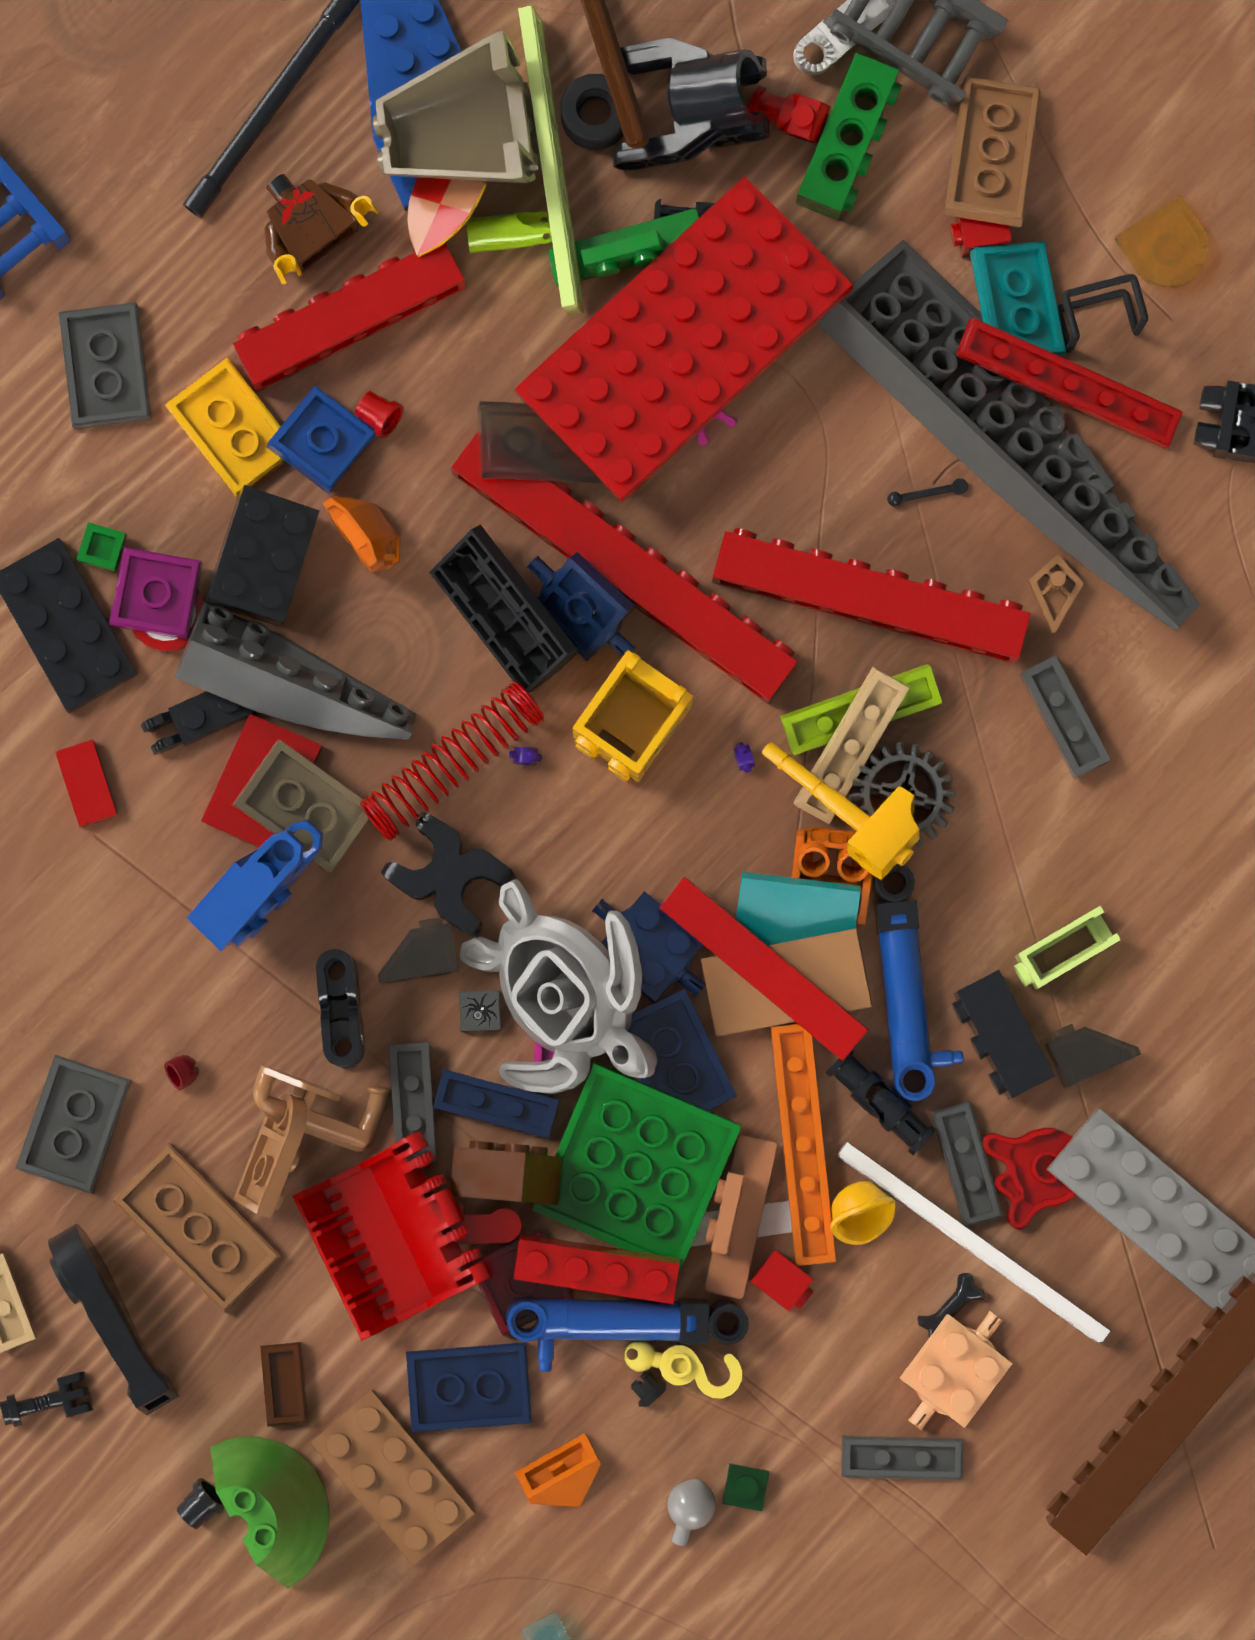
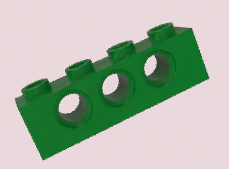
[796,53,902,221]

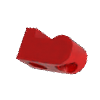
[451,1203,522,1244]

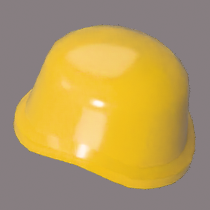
[830,1181,895,1245]

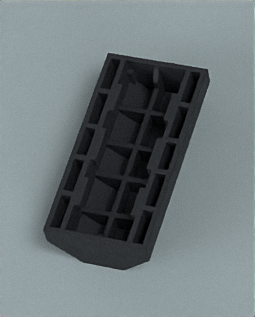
[429,524,577,693]

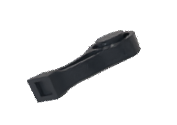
[48,1224,179,1416]

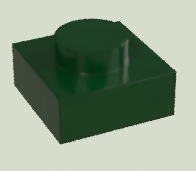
[722,1463,769,1511]

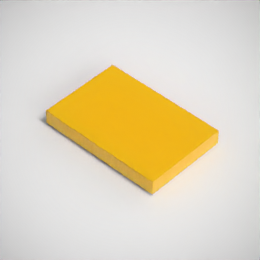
[165,358,285,498]

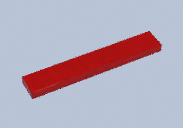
[955,317,1183,449]
[659,877,869,1061]

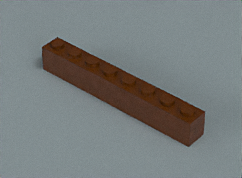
[1046,1272,1255,1556]

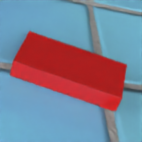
[55,739,118,828]

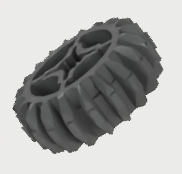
[848,742,956,847]

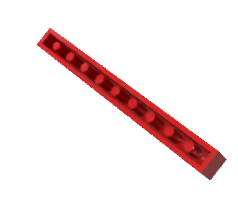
[451,430,797,704]

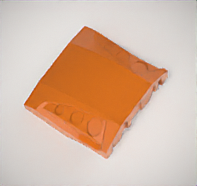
[323,496,401,573]
[791,827,872,925]

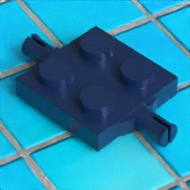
[527,552,636,661]
[592,891,706,1003]

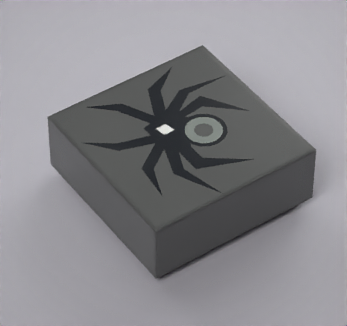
[459,990,501,1032]

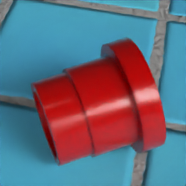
[355,391,404,438]

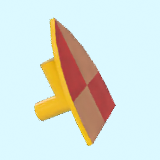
[407,177,487,257]

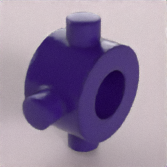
[733,742,755,773]
[509,747,542,765]

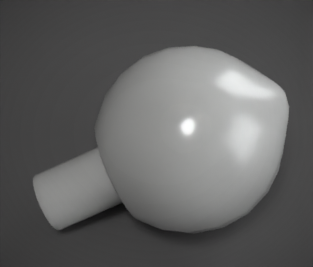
[667,1479,716,1546]

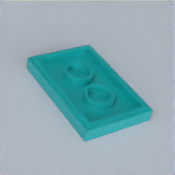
[969,241,1067,357]
[736,872,861,946]

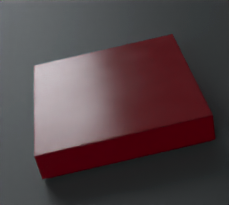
[468,1229,574,1336]

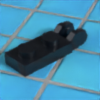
[141,691,257,755]

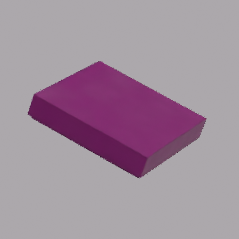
[109,547,203,640]

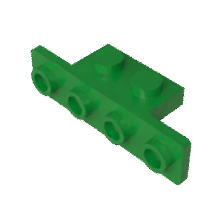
[548,209,700,287]

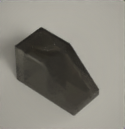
[378,918,459,985]
[1044,1024,1141,1088]

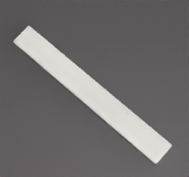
[838,1142,1110,1343]

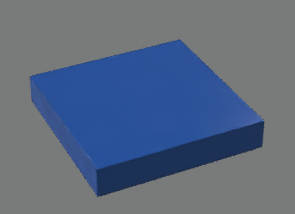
[267,386,376,494]

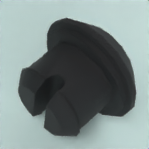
[631,1372,666,1407]

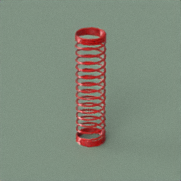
[360,681,544,841]

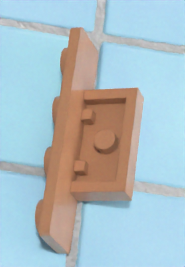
[705,1135,777,1299]

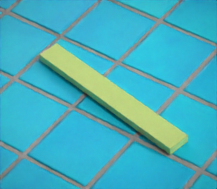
[518,6,585,317]

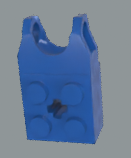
[187,820,323,951]

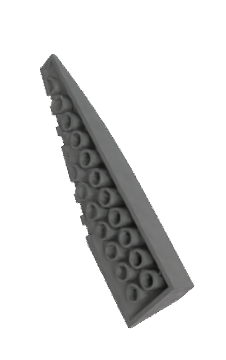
[818,240,1200,631]

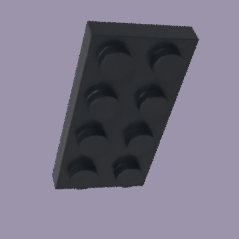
[0,538,137,713]

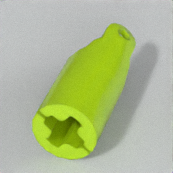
[466,211,552,253]

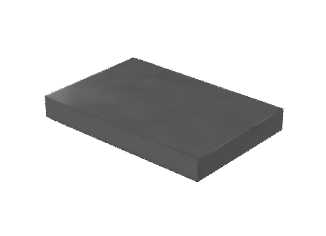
[59,302,152,429]
[15,1055,132,1194]

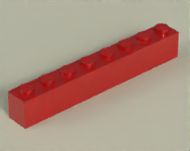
[712,528,1031,664]

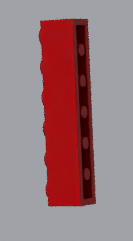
[232,243,466,392]

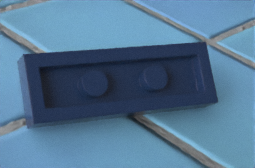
[433,1069,559,1139]

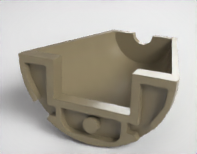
[373,30,540,183]

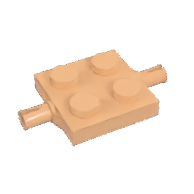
[900,1311,1013,1431]

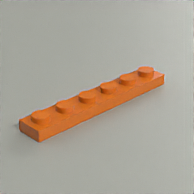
[770,1024,836,1266]

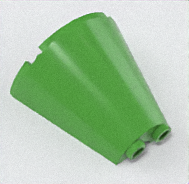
[210,1436,330,1589]

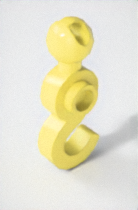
[624,1341,742,1399]

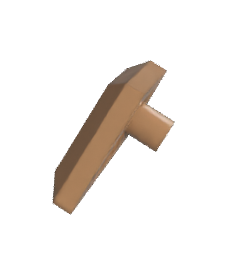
[1028,554,1084,634]

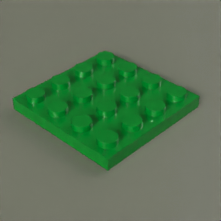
[532,1062,742,1273]

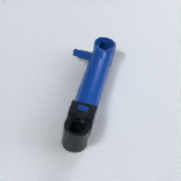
[872,864,964,1102]
[506,1296,749,1372]

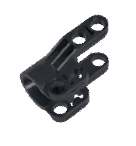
[613,38,770,170]

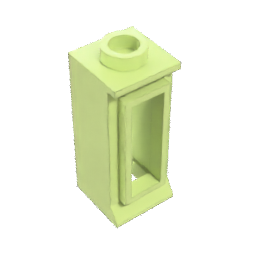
[1013,906,1121,990]

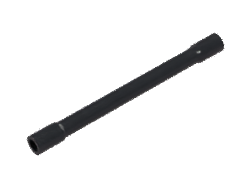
[182,0,360,218]

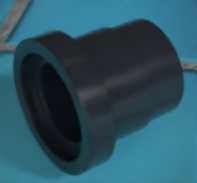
[177,1478,225,1529]

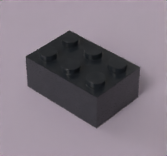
[204,485,320,627]

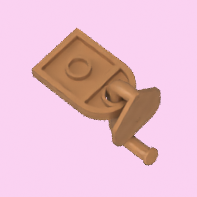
[233,1065,391,1219]

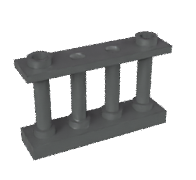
[823,0,1009,106]

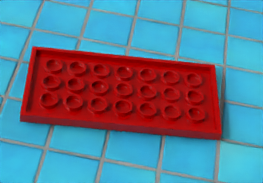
[514,176,853,503]

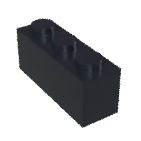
[951,970,1055,1100]

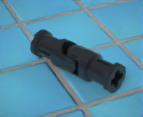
[826,1050,937,1155]

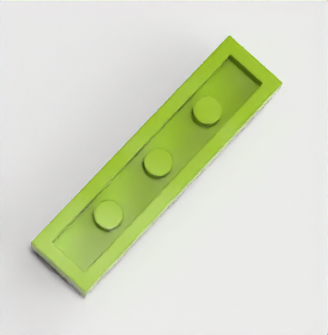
[780,664,942,755]

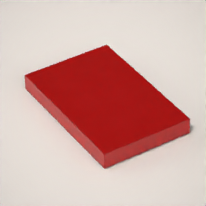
[201,714,323,847]

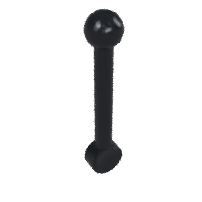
[887,478,968,507]

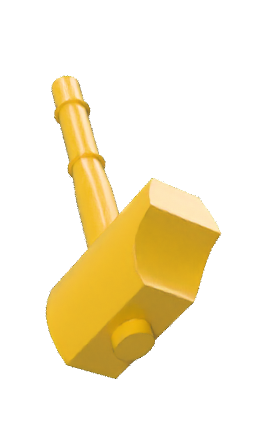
[762,742,920,880]

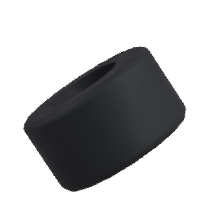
[561,74,624,150]

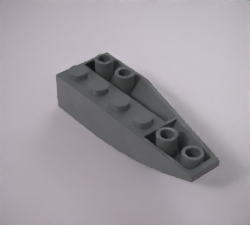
[175,602,416,740]

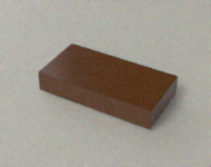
[260,1342,308,1427]

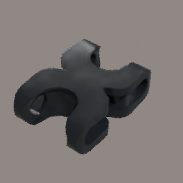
[380,812,516,937]
[316,949,365,1069]

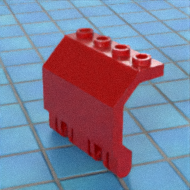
[292,1130,492,1341]

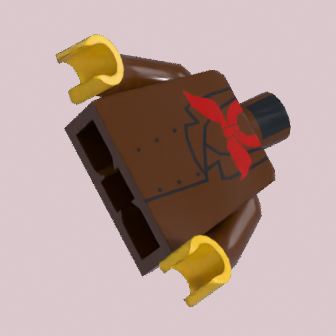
[264,174,379,284]

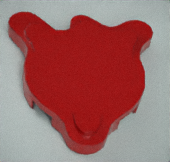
[982,1128,1076,1229]

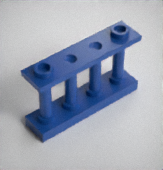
[0,156,71,299]

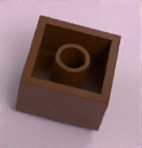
[450,1141,562,1205]

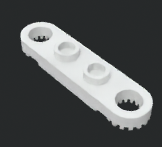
[793,0,896,76]

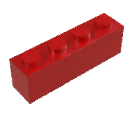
[513,1234,681,1304]

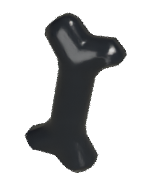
[917,1273,985,1338]

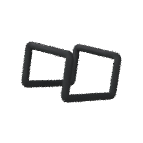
[1058,274,1148,353]

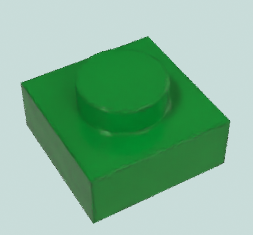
[76,522,127,573]

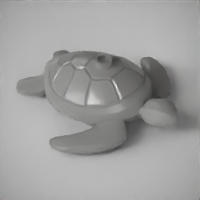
[459,879,657,1094]

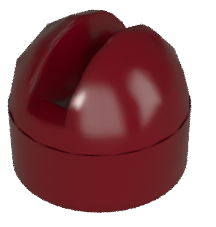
[164,1055,199,1090]

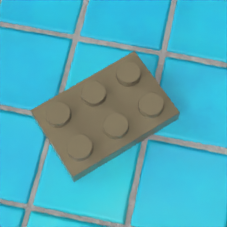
[232,740,369,873]

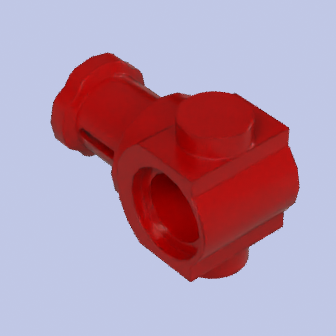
[748,86,831,145]

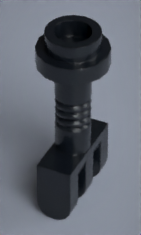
[0,1371,94,1427]

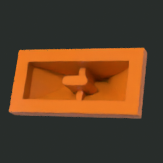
[515,1433,601,1507]

